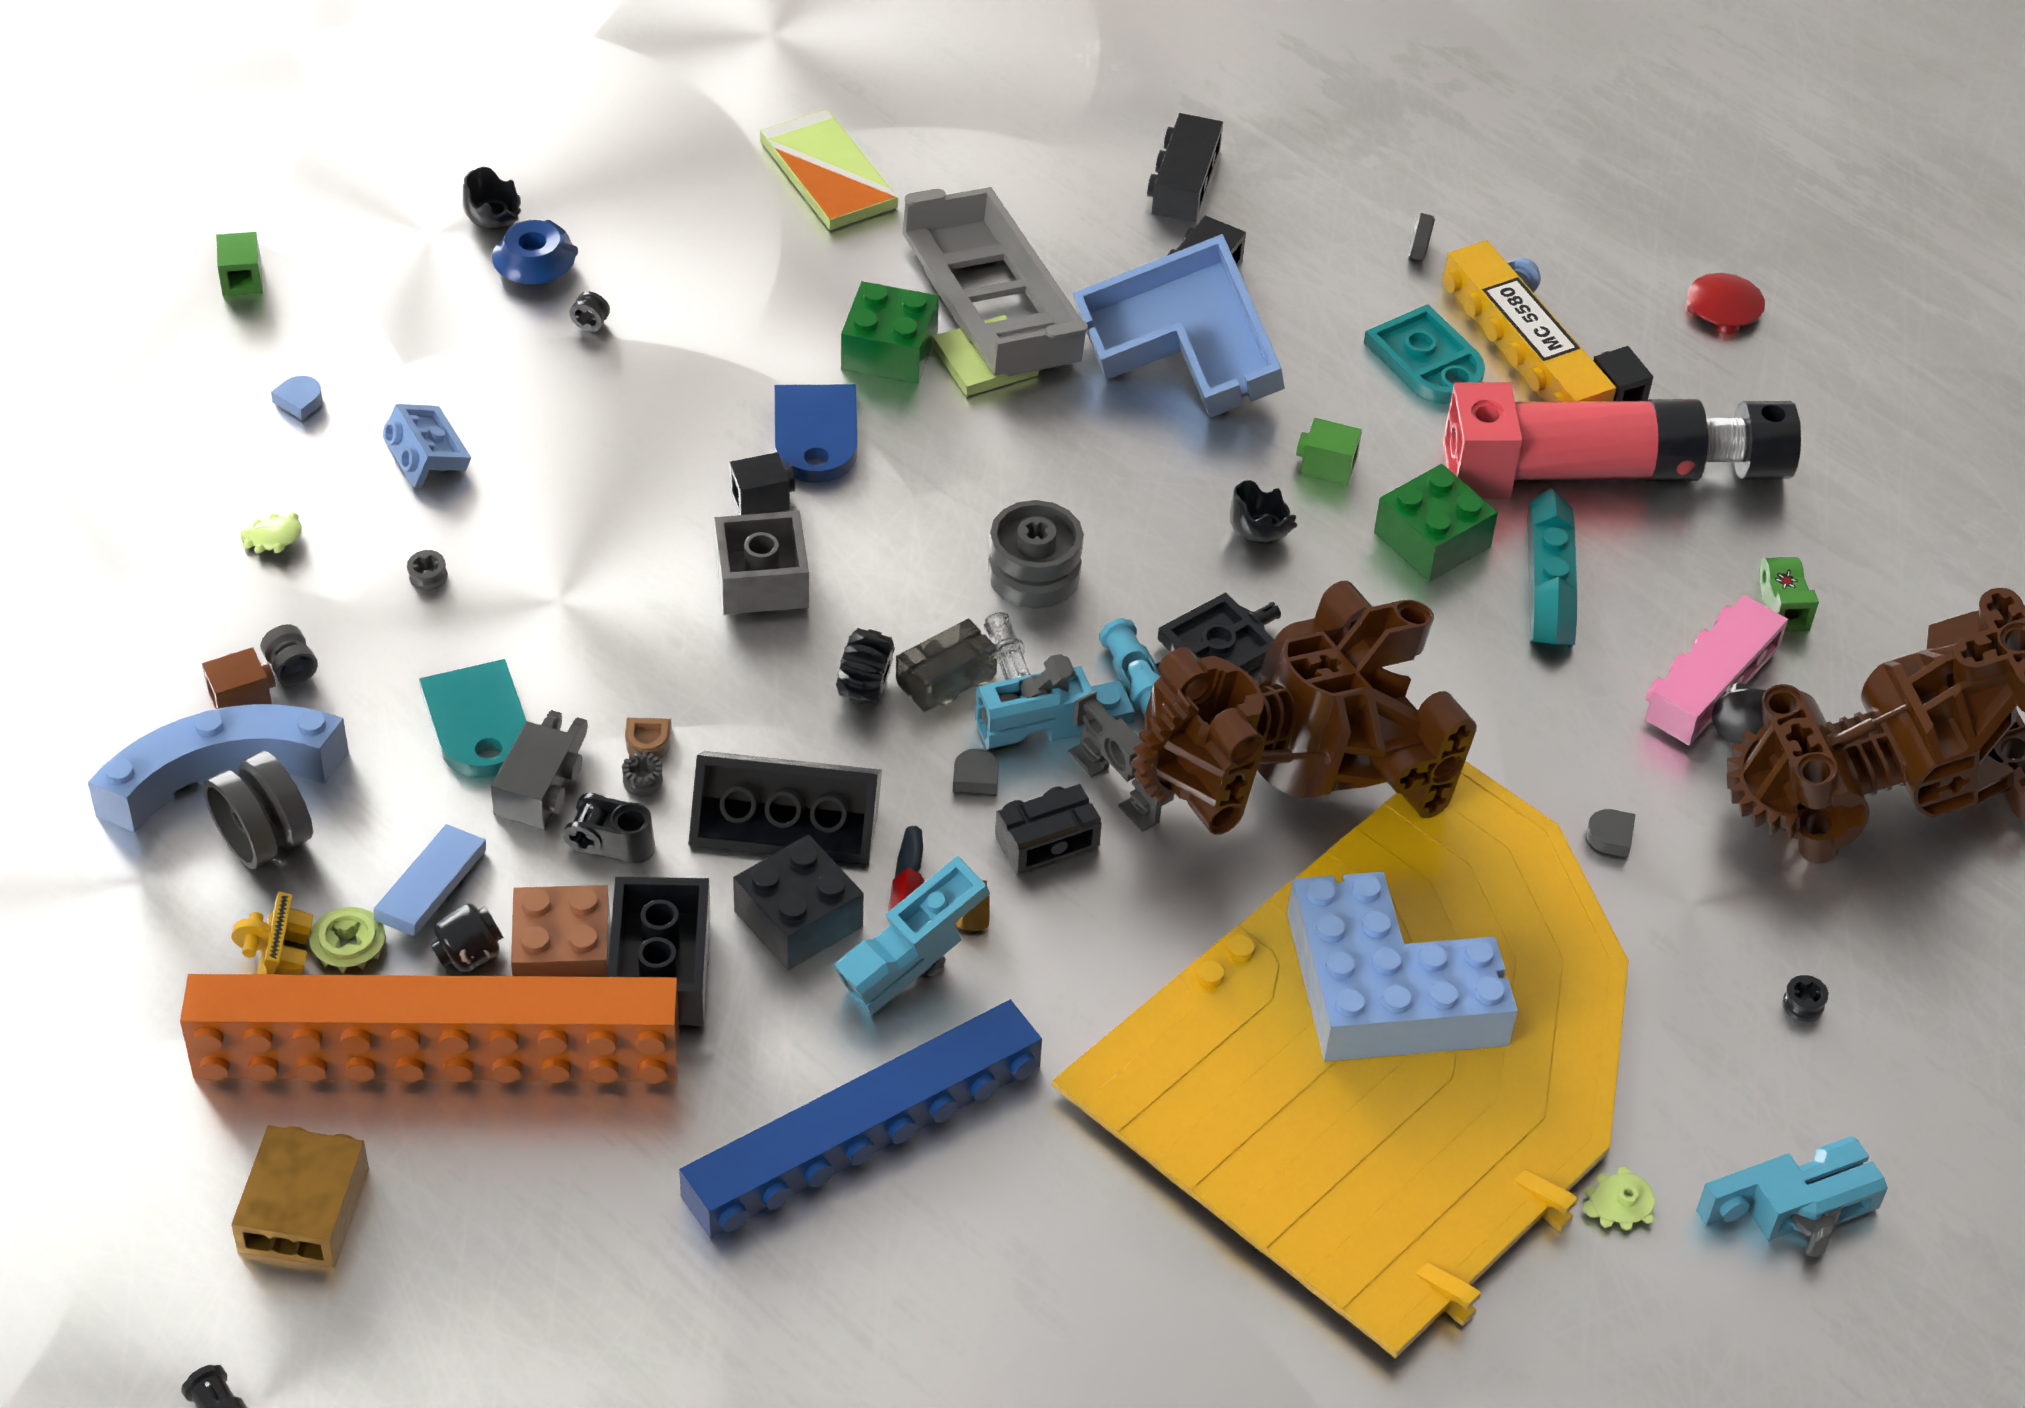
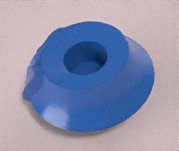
[492,220,578,285]

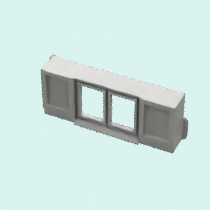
[902,187,1088,376]

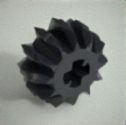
[836,628,895,705]

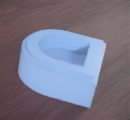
[271,376,322,420]

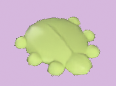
[240,512,302,554]
[1583,1166,1656,1231]

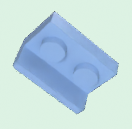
[383,404,471,487]

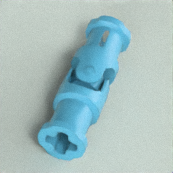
[1099,618,1160,716]

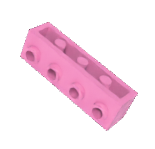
[1645,594,1788,746]

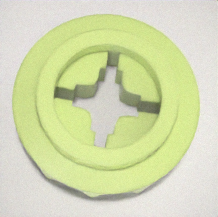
[309,907,386,974]

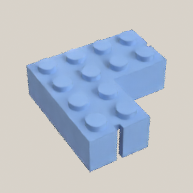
[1073,234,1285,418]
[1287,872,1518,1062]

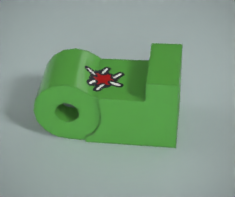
[1759,557,1819,632]

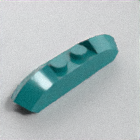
[1527,488,1577,645]

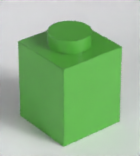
[216,231,263,296]
[1296,417,1362,486]

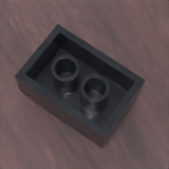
[607,877,711,1026]

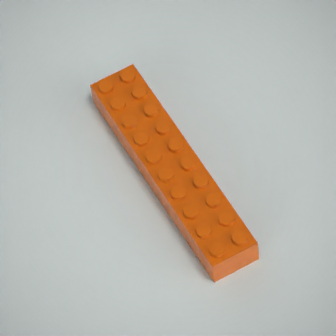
[180,974,680,1084]

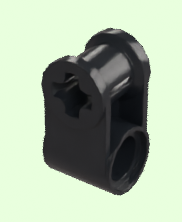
[563,793,655,863]

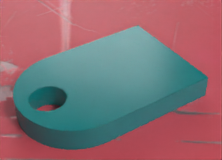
[1364,304,1485,404]
[419,659,526,778]

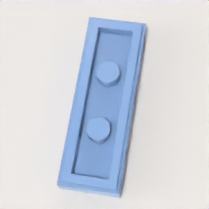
[374,824,486,936]

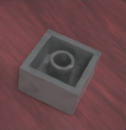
[714,511,809,615]

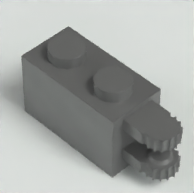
[491,710,588,829]

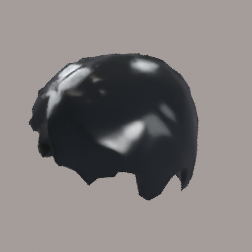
[462,166,521,229]
[1230,480,1297,543]

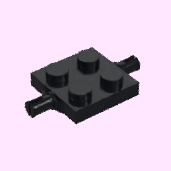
[1156,592,1281,673]

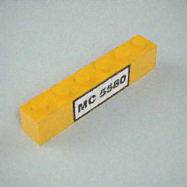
[1442,240,1616,402]

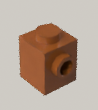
[202,647,276,709]

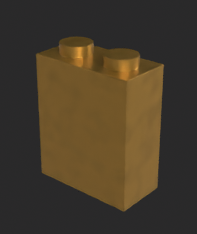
[231,1125,369,1268]

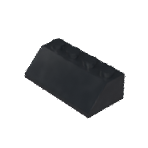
[688,751,882,864]

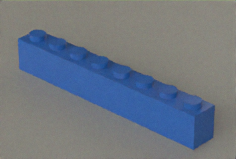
[679,999,1042,1239]

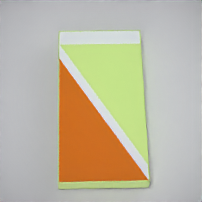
[760,109,898,230]

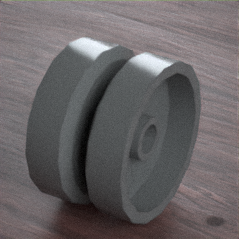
[988,500,1084,609]
[203,751,313,869]

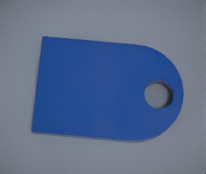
[774,384,857,483]

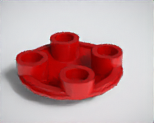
[1686,273,1765,334]

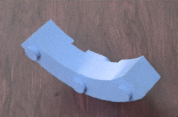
[87,704,349,832]

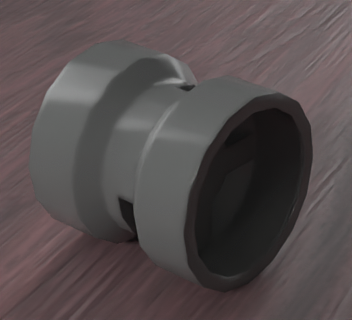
[260,624,318,686]

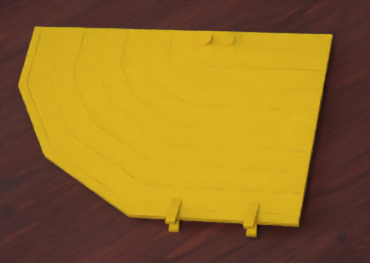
[1052,761,1629,1359]

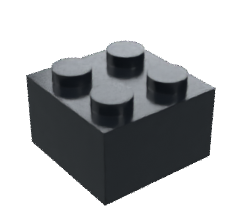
[733,834,864,971]

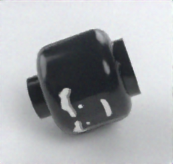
[430,904,504,973]

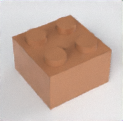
[511,885,610,977]

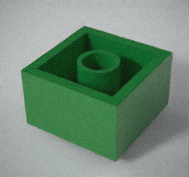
[841,281,939,384]
[1374,464,1498,582]

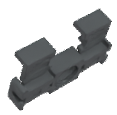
[1068,691,1174,832]

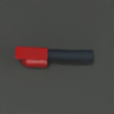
[888,826,925,912]

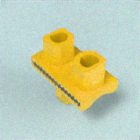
[231,892,314,975]

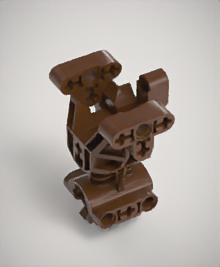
[1131,581,1477,835]
[1726,588,2025,864]

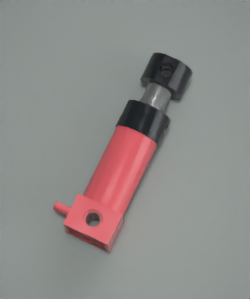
[1443,382,1801,499]

